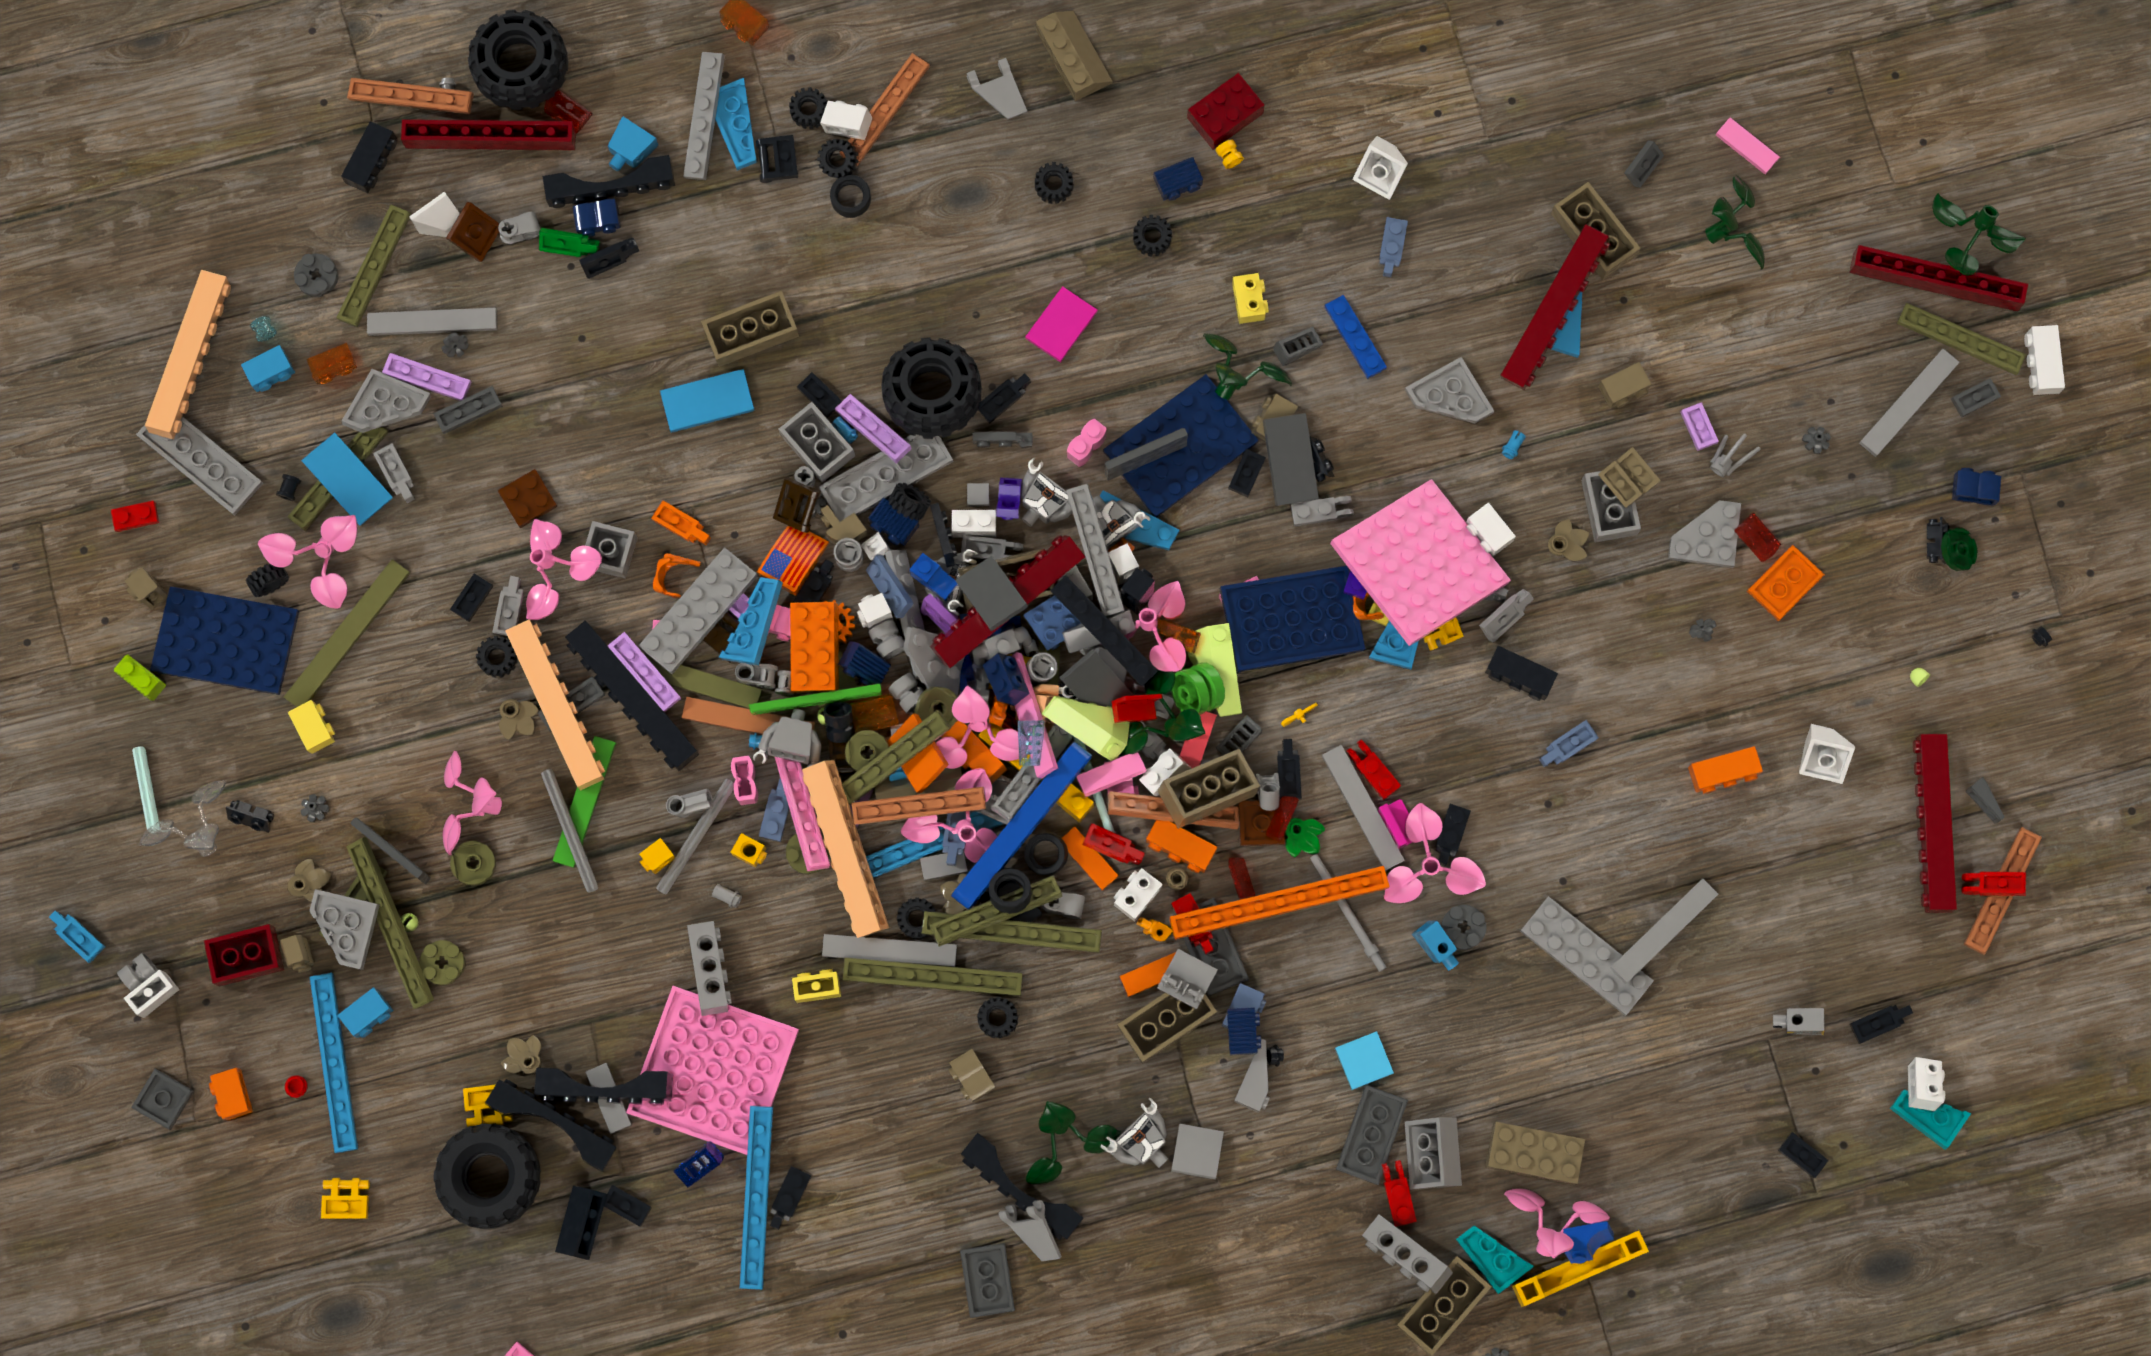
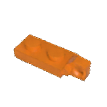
[651,501,711,545]
[989,696,1008,727]

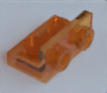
[306,343,357,384]
[1156,618,1201,653]
[850,693,899,733]

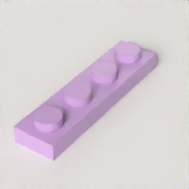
[382,353,472,401]
[835,394,912,464]
[608,632,681,712]

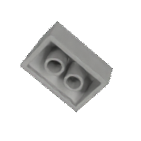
[1405,1117,1462,1189]

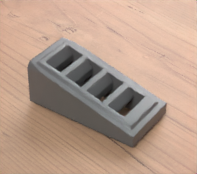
[1273,327,1323,366]
[1216,715,1263,755]
[1966,777,2005,824]

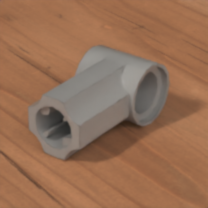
[666,789,714,818]

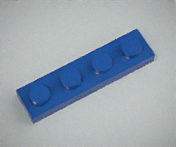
[1324,295,1387,379]

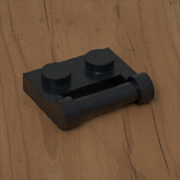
[756,135,798,183]

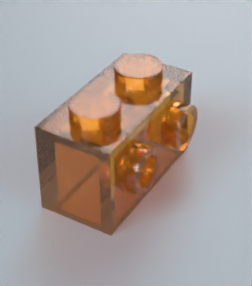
[719,0,769,46]

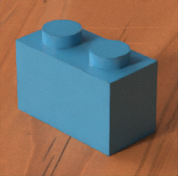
[241,345,295,392]
[337,987,394,1038]

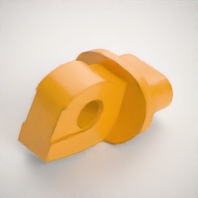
[1137,917,1173,941]

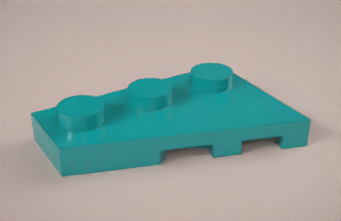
[1889,1089,1971,1150]
[1455,1226,1534,1294]

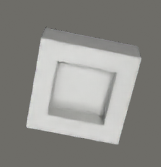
[861,532,890,561]

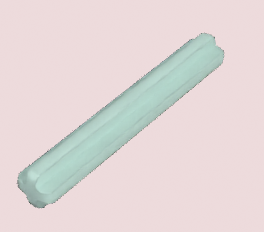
[132,746,160,832]

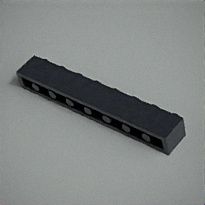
[565,620,699,771]

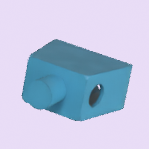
[608,116,658,172]
[1412,921,1459,971]

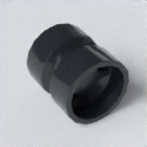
[824,701,855,743]

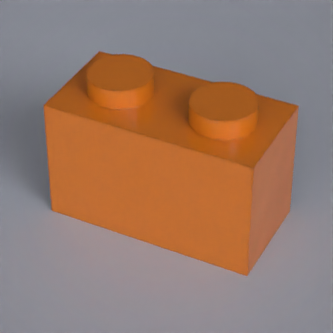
[209,1068,253,1121]

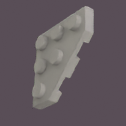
[1405,357,1494,424]
[342,369,431,433]
[1668,500,1741,568]
[903,627,964,705]
[309,889,380,970]

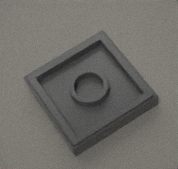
[131,1069,194,1130]

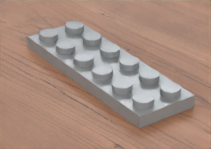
[136,417,263,516]
[819,434,953,522]
[638,547,758,674]
[1520,896,1654,1016]

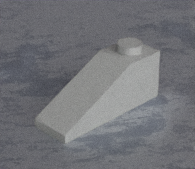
[1062,609,1136,653]
[1234,1039,1270,1113]

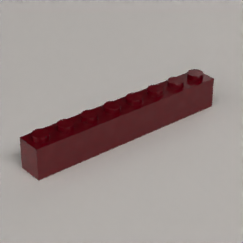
[401,119,576,150]
[1500,224,1611,390]
[1849,245,2028,312]
[930,535,1085,668]
[1913,734,1957,913]

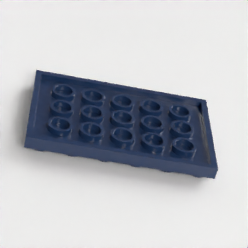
[1103,374,1259,518]
[1219,566,1365,672]
[150,586,299,695]

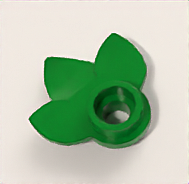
[1284,818,1325,858]

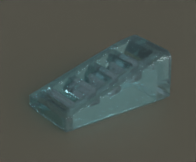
[1018,720,1045,766]

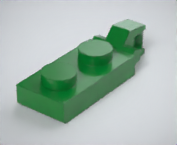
[539,228,600,257]

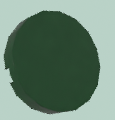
[1941,527,1978,571]

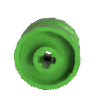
[1171,663,1225,715]

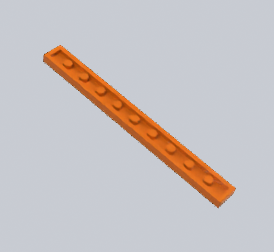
[1169,866,1390,940]

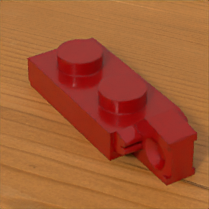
[1082,823,1145,865]
[1171,893,1214,955]

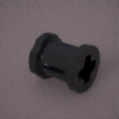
[276,474,301,501]

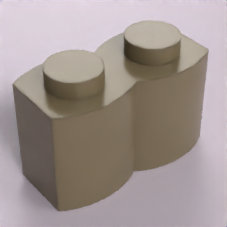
[280,935,314,973]
[948,1049,996,1102]

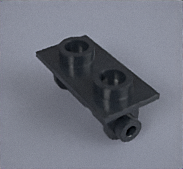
[1310,436,1335,483]
[1927,517,1950,564]
[226,800,274,833]

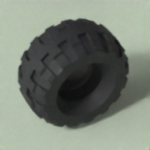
[468,9,568,110]
[881,337,982,439]
[433,1124,541,1229]

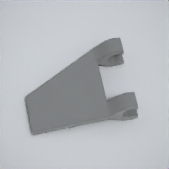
[966,58,1027,120]
[999,1200,1062,1261]

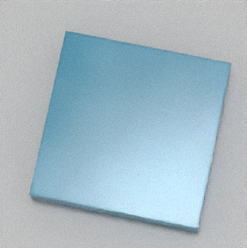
[1335,1032,1394,1090]

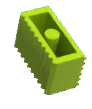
[114,654,166,701]

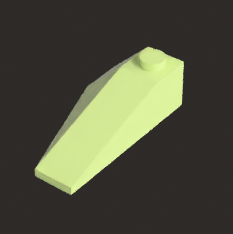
[1185,623,1242,717]
[1041,696,1130,761]

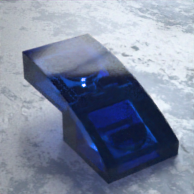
[960,655,975,693]

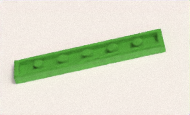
[749,684,882,715]
[553,736,616,868]

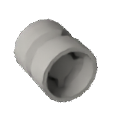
[834,538,864,572]
[868,620,904,660]
[1026,652,1057,685]
[888,672,924,714]
[117,952,158,992]

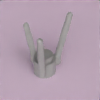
[1710,434,1760,477]

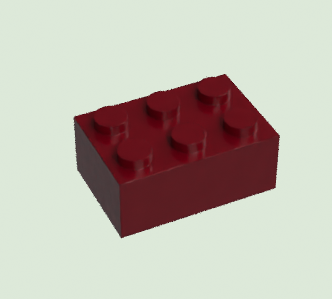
[1187,73,1264,150]
[204,924,284,987]

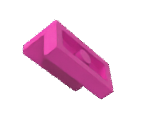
[1377,799,1413,849]

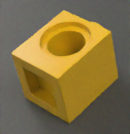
[731,833,767,868]
[639,838,675,874]

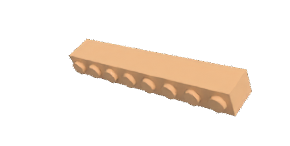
[145,270,231,439]
[505,620,605,791]
[802,760,889,938]

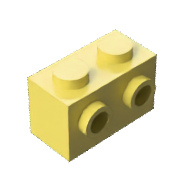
[1232,273,1269,324]
[288,700,335,754]
[792,969,841,1003]

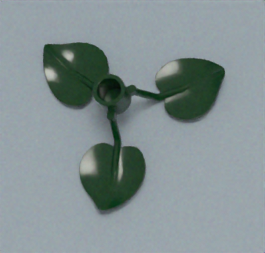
[1705,175,1765,270]
[1932,193,2026,276]
[1203,333,1292,400]
[1119,670,1205,757]
[1026,1101,1121,1184]

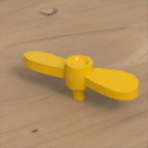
[1281,703,1318,727]

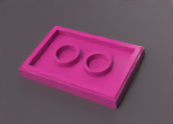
[1025,286,1098,363]

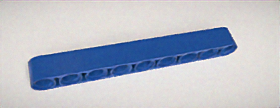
[951,742,1092,909]

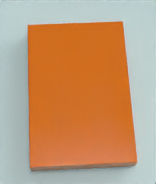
[1747,545,1825,621]
[887,714,949,793]

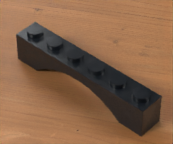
[542,155,675,208]
[1050,576,1158,687]
[534,1068,673,1105]
[485,1079,616,1172]
[961,1133,1084,1240]

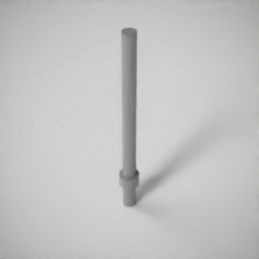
[1310,854,1387,972]

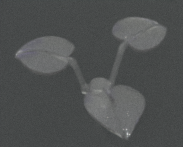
[139,780,226,857]

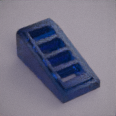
[673,1141,724,1188]

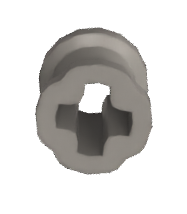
[794,466,815,488]
[775,670,795,696]

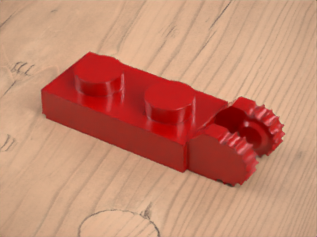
[1347,740,1401,800]
[1962,872,2026,896]
[1382,1160,1417,1227]

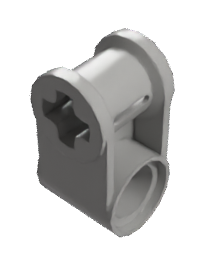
[498,212,541,244]
[735,663,778,689]
[1255,773,1280,811]
[1041,892,1085,919]

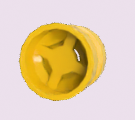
[1215,139,1244,169]

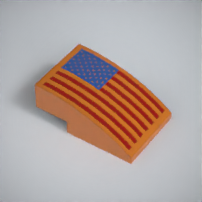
[757,526,829,596]

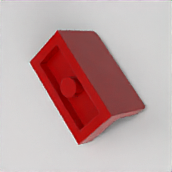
[1111,694,1162,723]

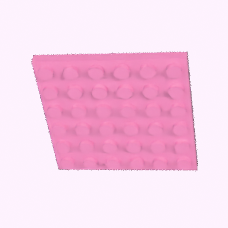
[1330,479,1511,646]
[626,986,799,1155]

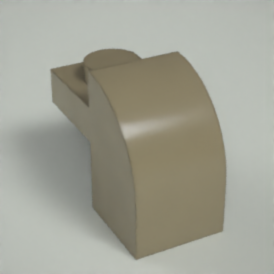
[820,505,868,544]

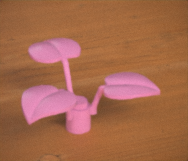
[258,515,357,609]
[526,519,602,620]
[1124,581,1186,672]
[936,686,1029,769]
[443,751,502,855]
[901,768,997,863]
[1384,803,1486,903]
[1504,1189,1610,1259]

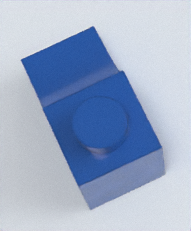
[909,553,958,601]
[1563,1221,1614,1264]

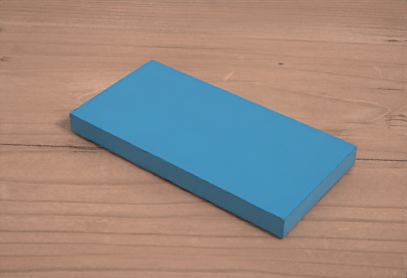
[660,369,755,433]
[301,432,393,526]

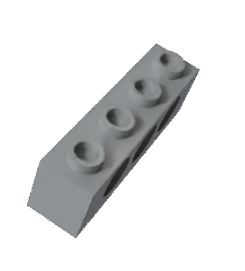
[687,921,732,1016]
[1362,1215,1453,1294]

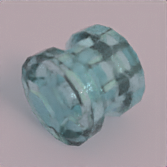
[250,316,277,342]

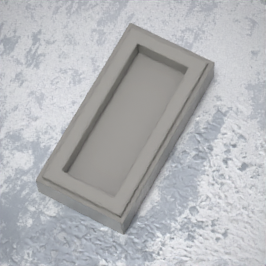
[920,850,968,881]

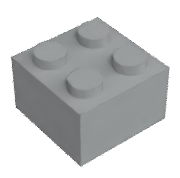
[585,521,638,579]

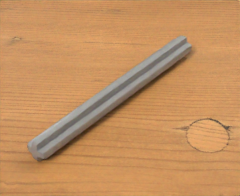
[541,769,598,893]
[656,779,734,895]

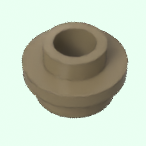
[1166,868,1188,890]

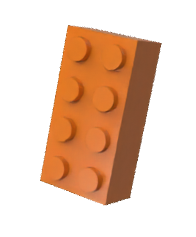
[790,602,839,693]

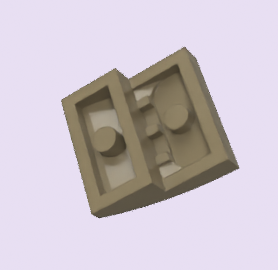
[1598,447,1661,508]

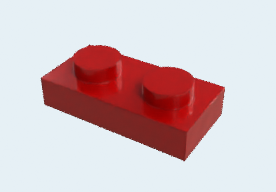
[111,500,159,532]

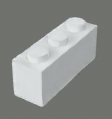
[2024,325,2065,395]

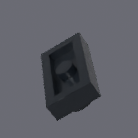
[797,372,842,418]
[1228,449,1266,498]
[450,574,493,622]
[1778,1132,1829,1178]
[604,1185,652,1227]

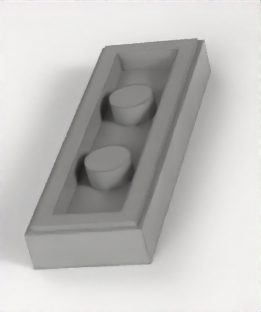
[586,1063,632,1134]

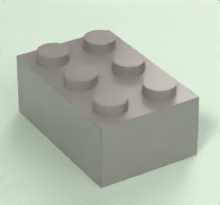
[778,402,855,483]
[1581,471,1641,542]

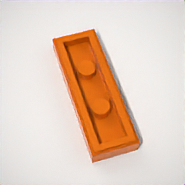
[1062,827,1119,891]
[1120,952,1176,997]

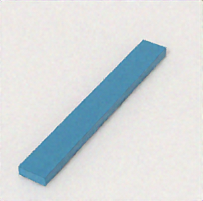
[866,811,1003,878]
[310,973,358,1153]
[740,1106,773,1290]

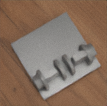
[1157,949,1218,1009]

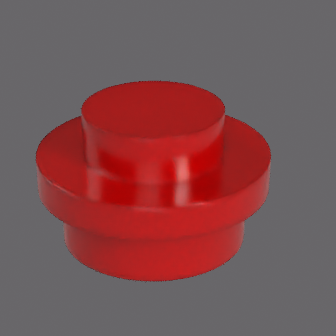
[285,1075,308,1098]

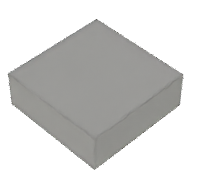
[967,483,989,506]

